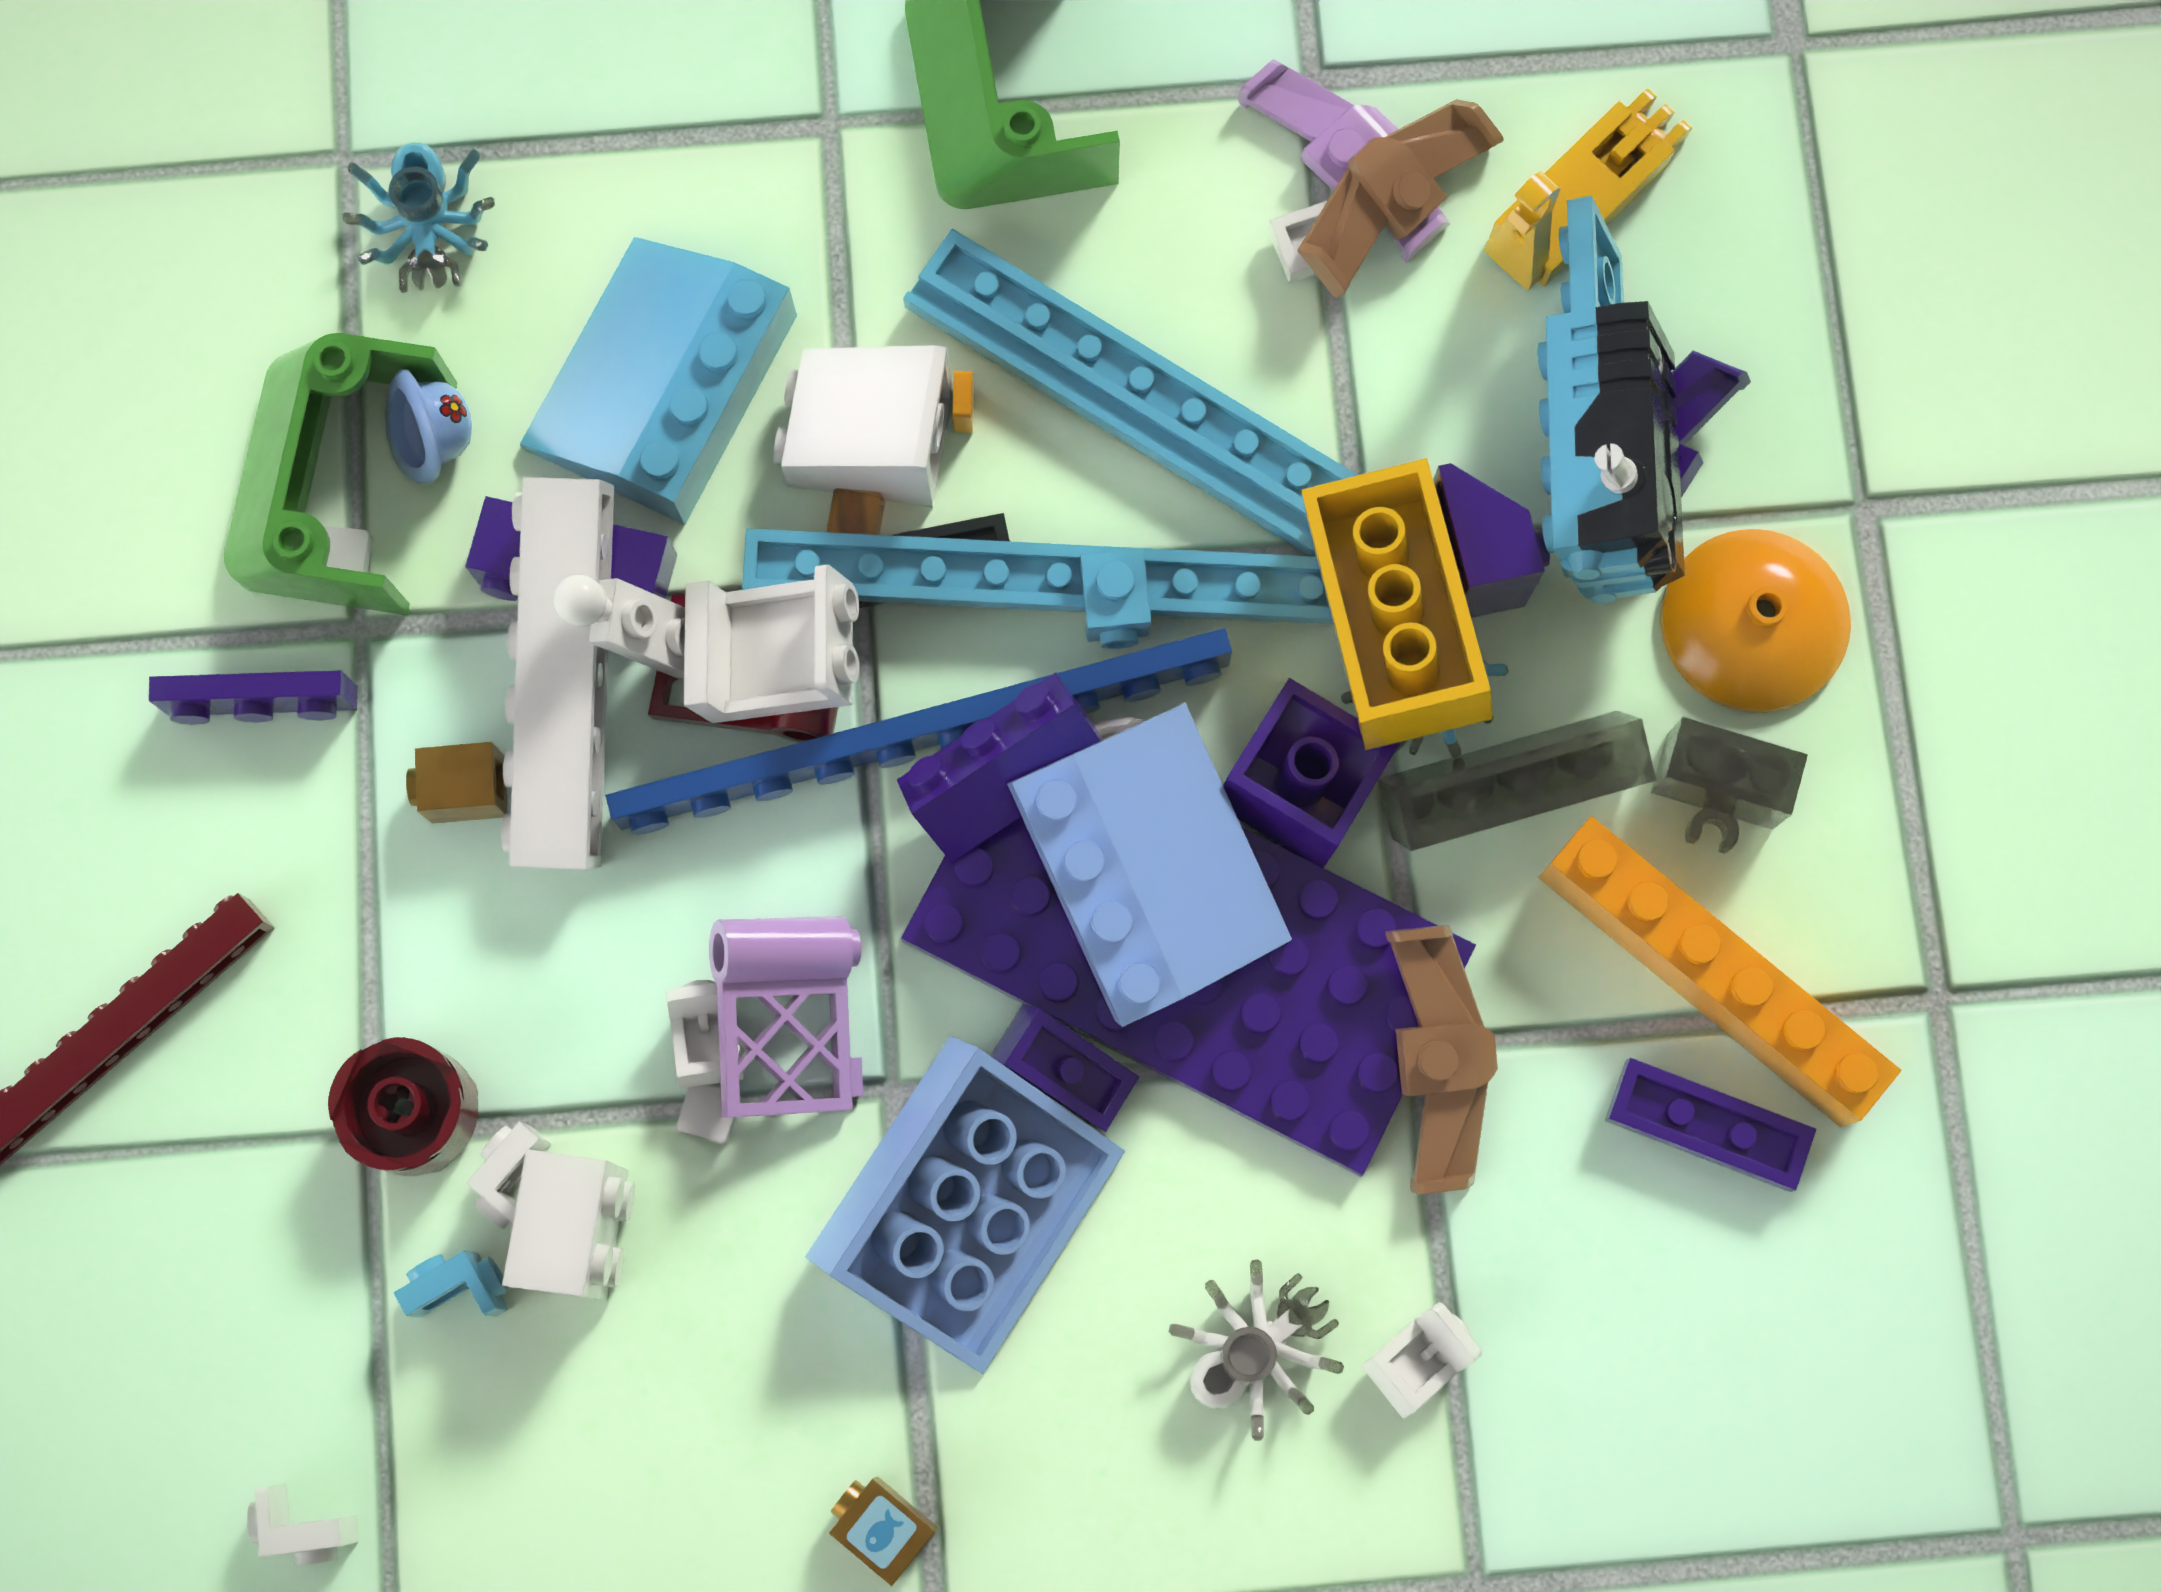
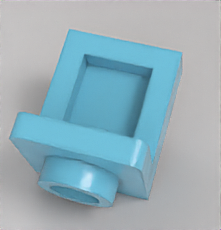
[1080,548,1151,649]
[393,1251,509,1317]

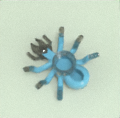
[342,142,495,293]

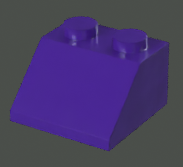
[1433,463,1550,618]
[1223,677,1399,868]

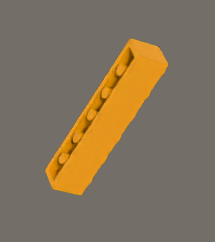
[1538,815,1902,1127]

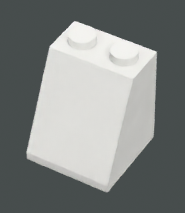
[773,345,953,507]

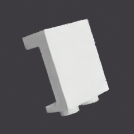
[684,564,859,723]

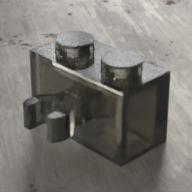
[1651,717,1808,854]

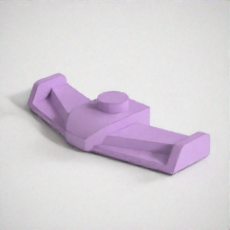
[1238,59,1450,263]

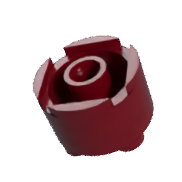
[328,1037,478,1176]

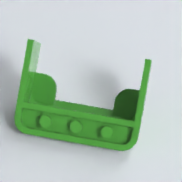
[905,0,1120,209]
[224,333,458,615]

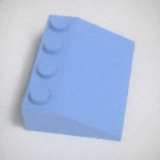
[1007,703,1292,1027]
[805,1036,1125,1374]

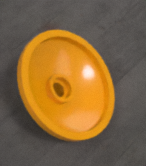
[1660,529,1851,713]

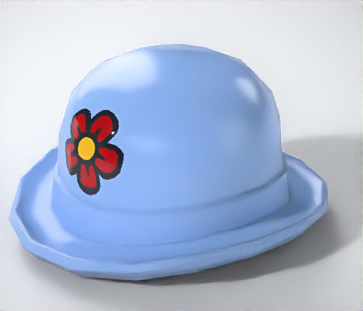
[385,369,472,484]

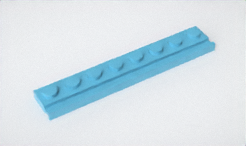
[903,228,1358,557]

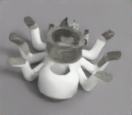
[1168,1259,1344,1441]

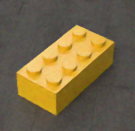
[1301,458,1493,750]

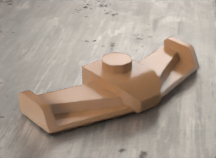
[1297,99,1504,298]
[1385,925,1498,1194]

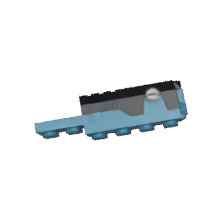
[1537,196,1685,604]

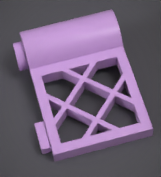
[709,916,863,1118]

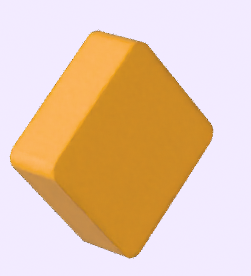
[952,371,974,433]

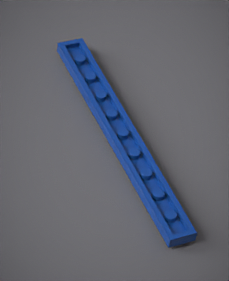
[605,628,1232,835]

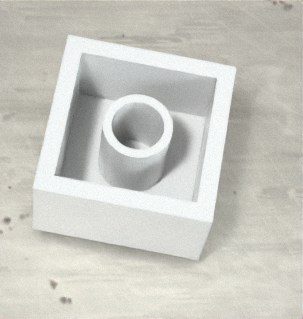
[502,1149,635,1300]

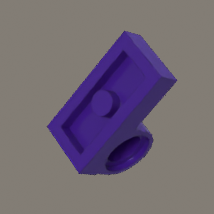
[990,1004,1140,1132]

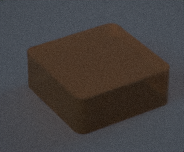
[827,488,885,535]

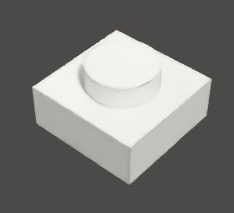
[1268,201,1327,283]

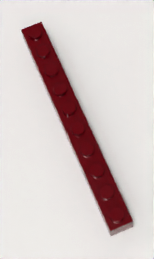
[0,893,274,1166]

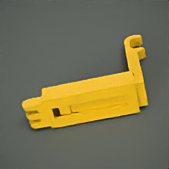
[1484,88,1693,291]

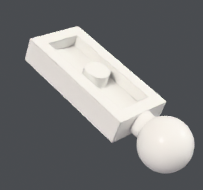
[553,574,685,678]

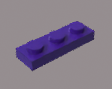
[148,670,358,725]
[1604,1057,1817,1192]

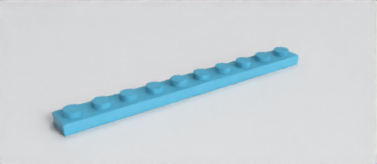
[742,528,1334,625]

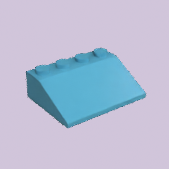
[519,237,797,525]

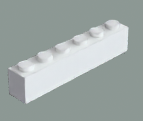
[501,477,614,870]

